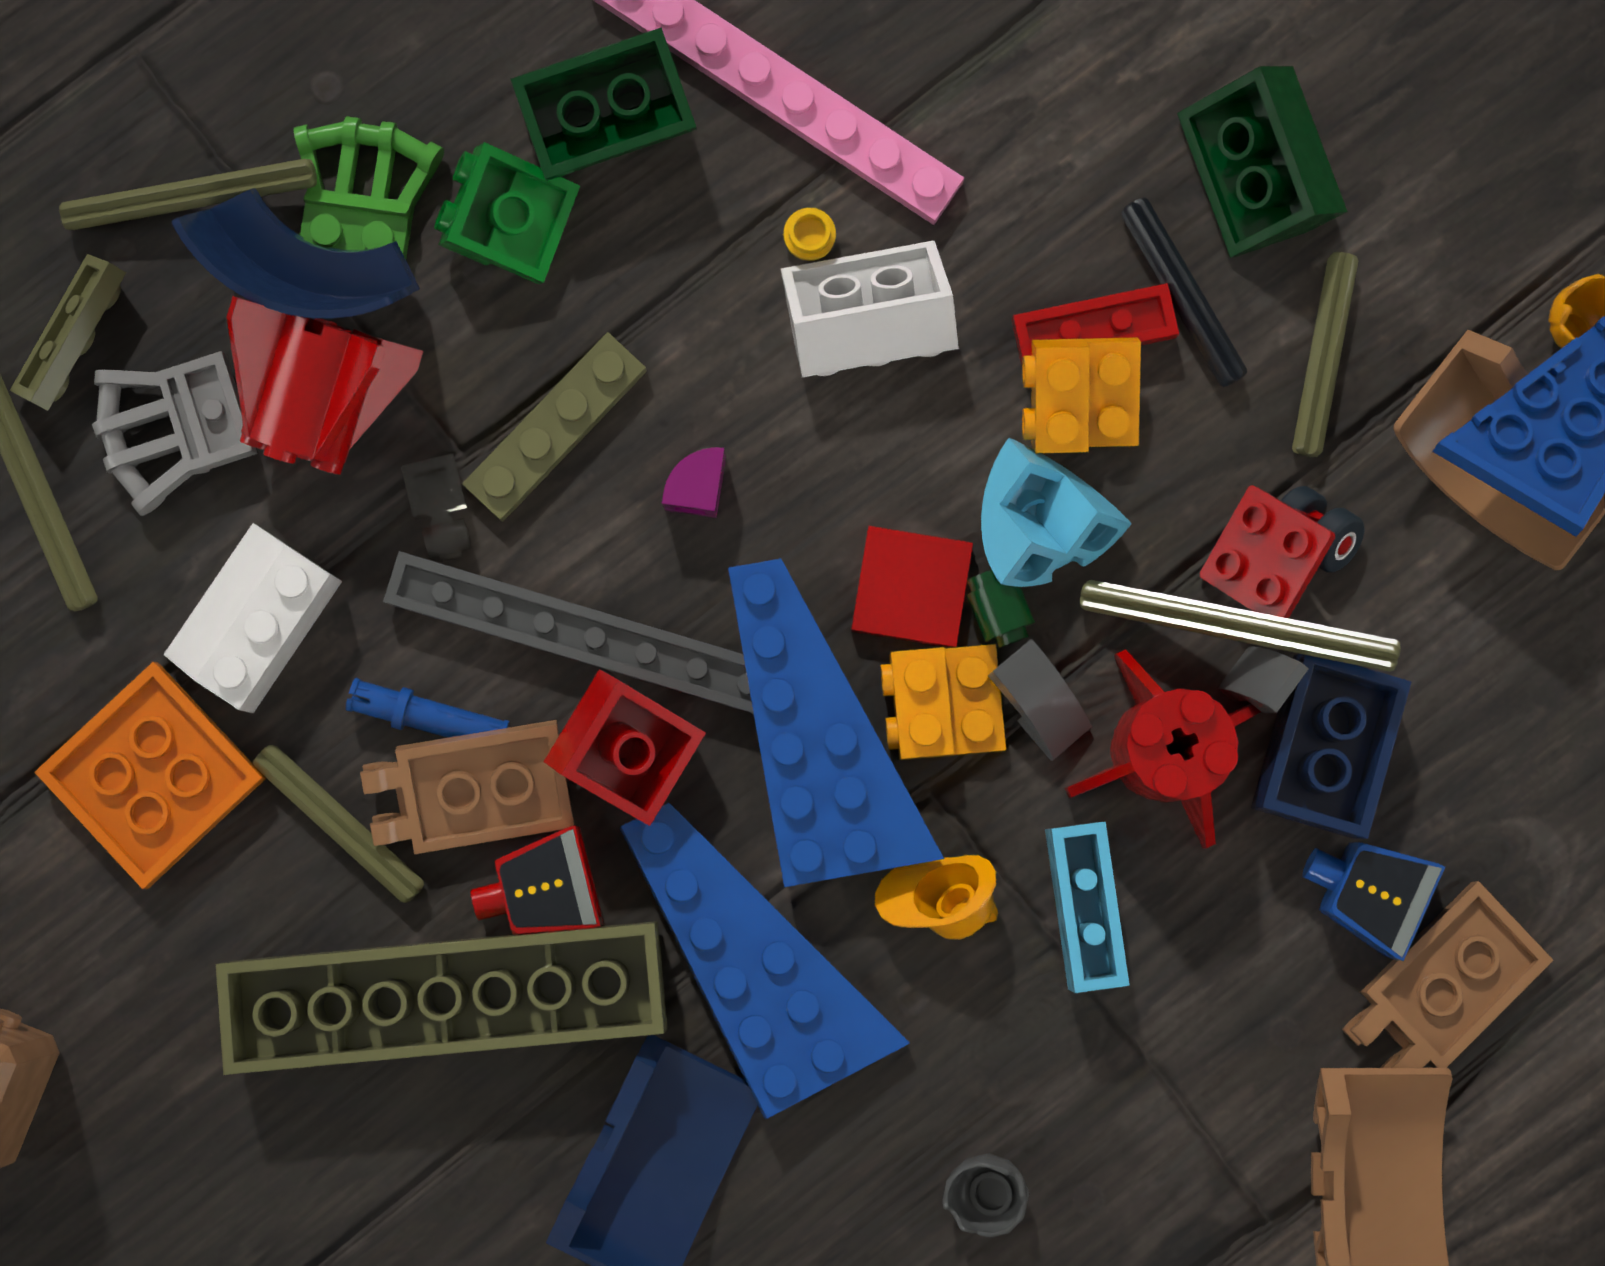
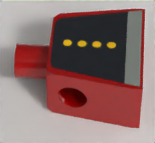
[471,826,604,934]

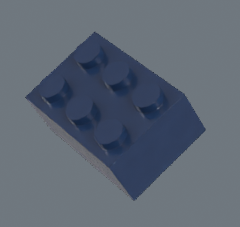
[1251,654,1412,839]

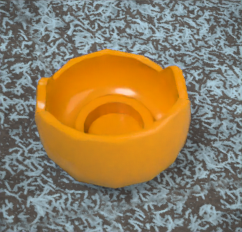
[1548,274,1605,349]

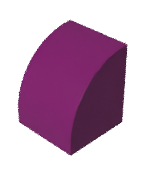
[662,447,726,518]

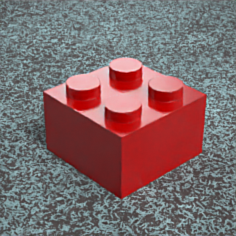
[544,669,706,826]

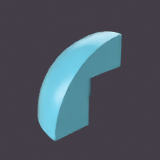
[981,438,1132,587]

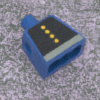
[1302,842,1445,961]

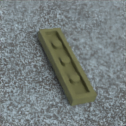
[462,332,647,522]

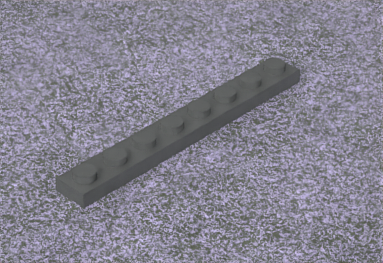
[383,551,754,714]

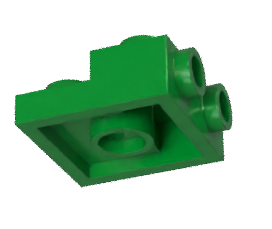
[434,142,580,284]

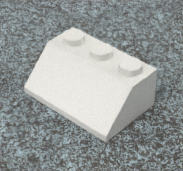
[781,241,959,377]
[164,523,342,713]

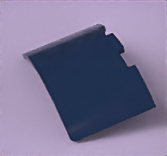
[172,188,420,319]
[546,1035,758,1266]

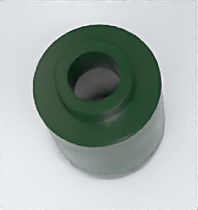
[967,569,1035,648]

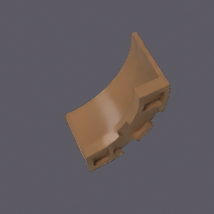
[1394,330,1605,570]
[1311,1068,1453,1266]

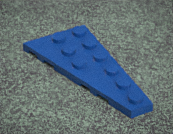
[1432,316,1605,537]
[728,558,944,887]
[620,803,910,1119]

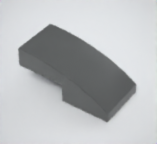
[988,638,1092,761]
[1217,646,1309,713]

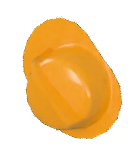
[875,855,998,940]

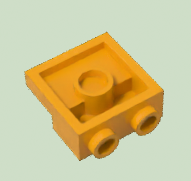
[1022,337,1141,453]
[881,644,1006,760]

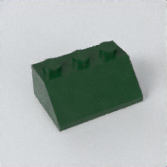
[510,27,697,181]
[1177,66,1348,258]

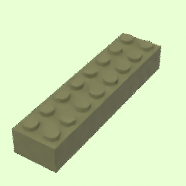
[216,921,667,1075]

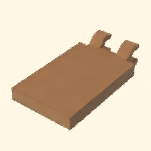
[360,720,574,854]
[1342,881,1553,1068]

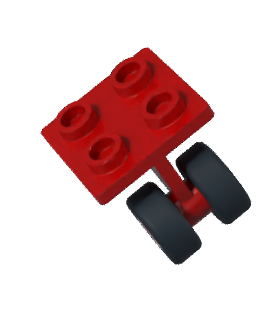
[1200,485,1365,619]

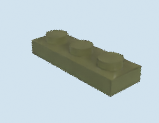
[10,254,126,411]

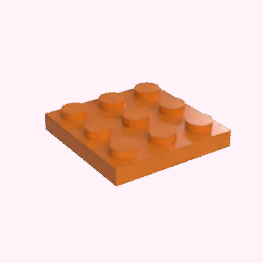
[34,661,266,889]

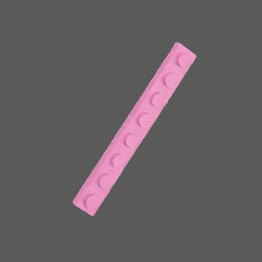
[593,0,964,225]

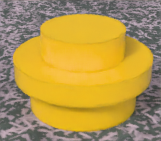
[784,208,836,261]

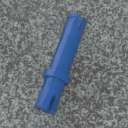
[345,678,510,738]

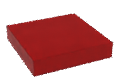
[851,526,973,648]

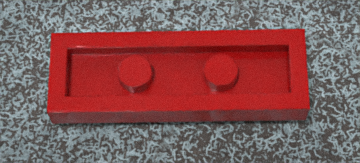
[1011,283,1179,365]

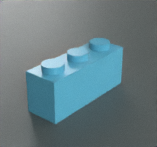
[1045,821,1130,993]

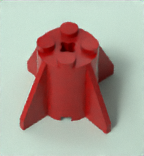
[226,296,423,475]
[1065,649,1261,849]

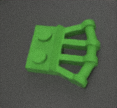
[294,116,444,259]

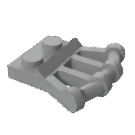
[92,351,258,516]

